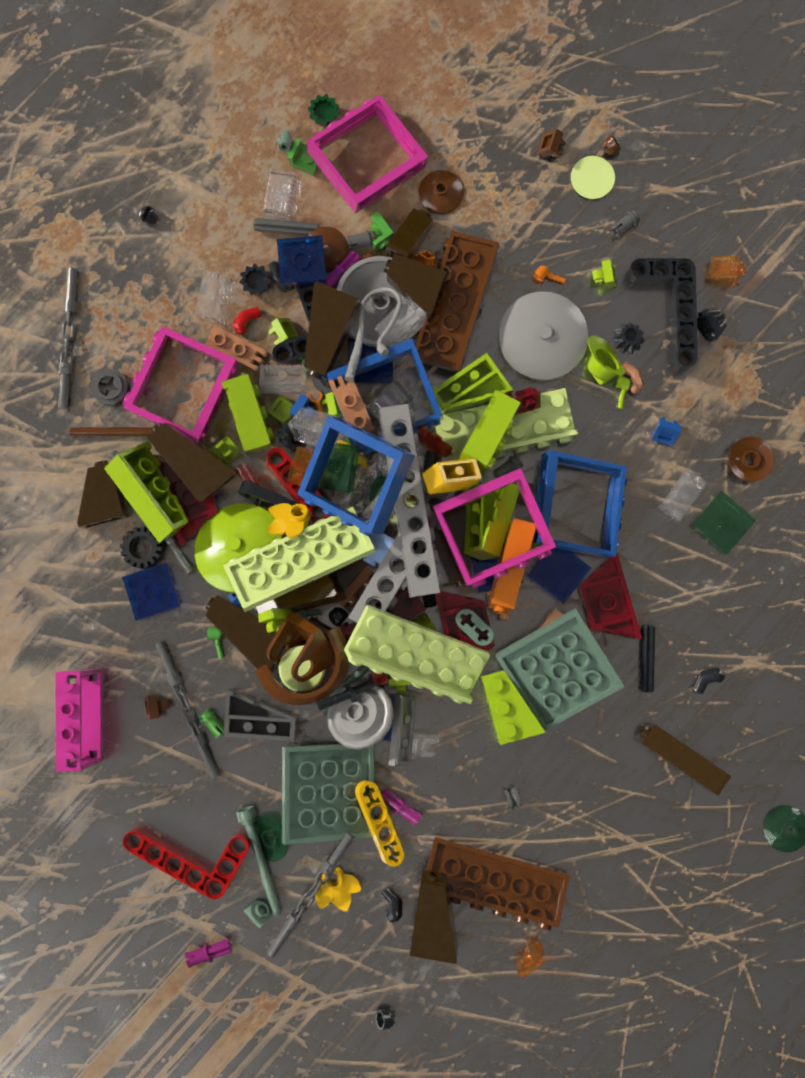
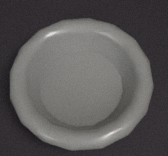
[327,680,394,750]

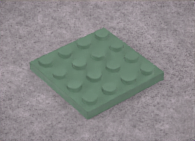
[495,608,625,731]
[282,744,374,845]

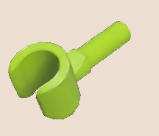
[615,376,631,409]

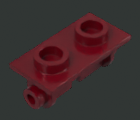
[507,387,541,415]

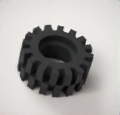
[120,527,165,569]

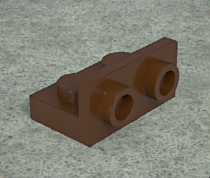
[337,566,383,614]

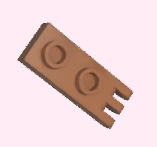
[205,325,269,373]
[328,376,375,432]

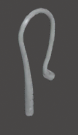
[344,287,402,382]

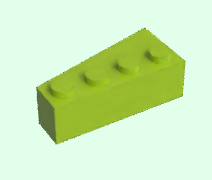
[104,440,188,543]

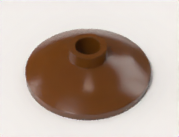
[419,170,463,214]
[304,226,349,273]
[728,436,774,482]

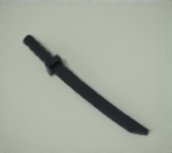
[317,673,392,711]

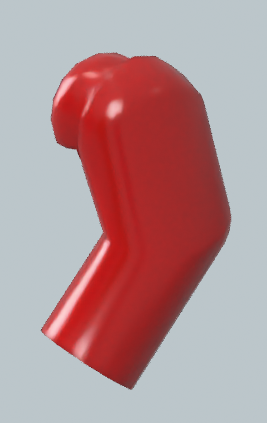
[233,307,261,335]

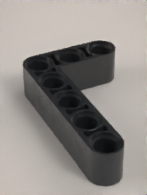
[272,244,316,368]
[626,258,698,372]

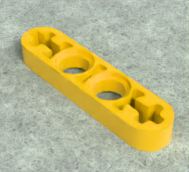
[355,780,404,867]

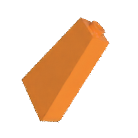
[488,518,536,615]

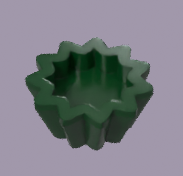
[307,94,339,127]

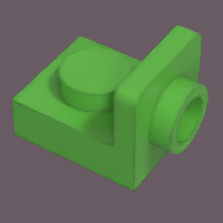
[287,138,318,176]
[370,211,394,252]

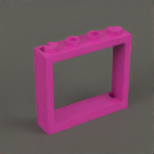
[307,95,428,214]
[123,326,239,445]
[432,468,556,588]
[55,669,103,772]

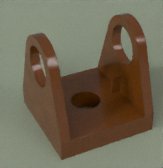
[267,611,336,682]

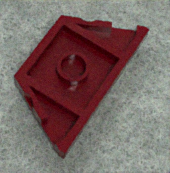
[159,461,218,546]
[578,553,642,639]
[435,591,495,651]

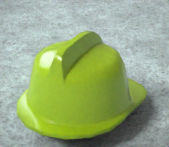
[587,336,625,385]

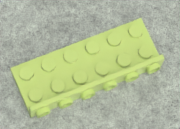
[435,388,578,461]
[223,507,375,612]
[344,605,490,704]

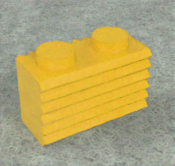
[423,458,482,494]

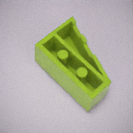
[433,353,513,414]
[221,374,275,455]
[459,390,521,476]
[464,484,519,560]
[480,670,546,745]

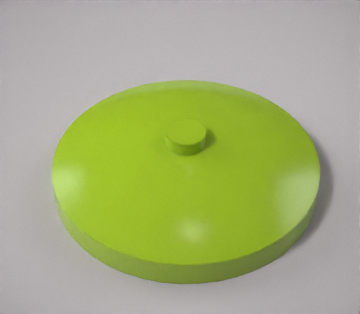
[194,503,285,594]

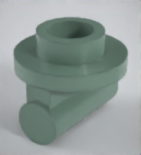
[244,900,271,928]

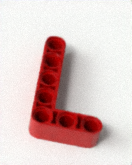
[266,448,331,523]
[123,827,251,900]

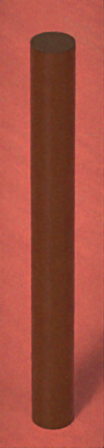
[69,427,153,437]

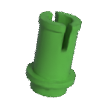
[199,708,224,738]

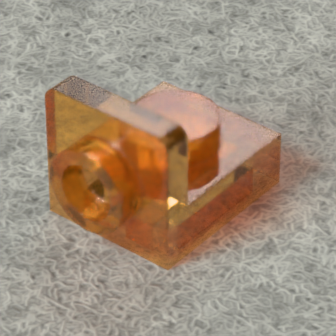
[710,255,746,284]
[287,447,314,486]
[515,937,545,979]

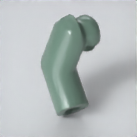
[277,130,293,152]

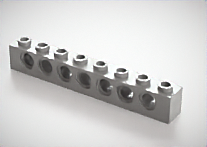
[379,404,443,598]
[348,457,464,623]

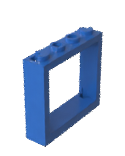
[326,338,444,455]
[297,416,415,537]
[532,450,628,558]

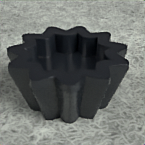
[239,264,272,296]
[697,309,727,340]
[612,322,645,354]
[277,418,307,451]

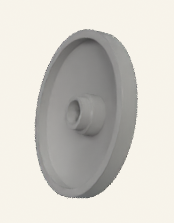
[337,256,423,347]
[498,292,588,382]

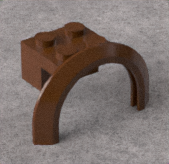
[255,626,350,705]

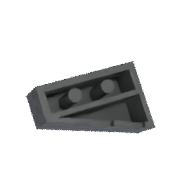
[224,689,298,742]

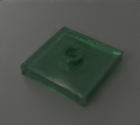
[317,444,360,493]
[691,491,756,555]

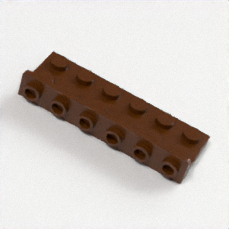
[410,231,499,372]
[426,837,570,931]

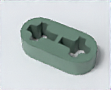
[455,608,494,646]

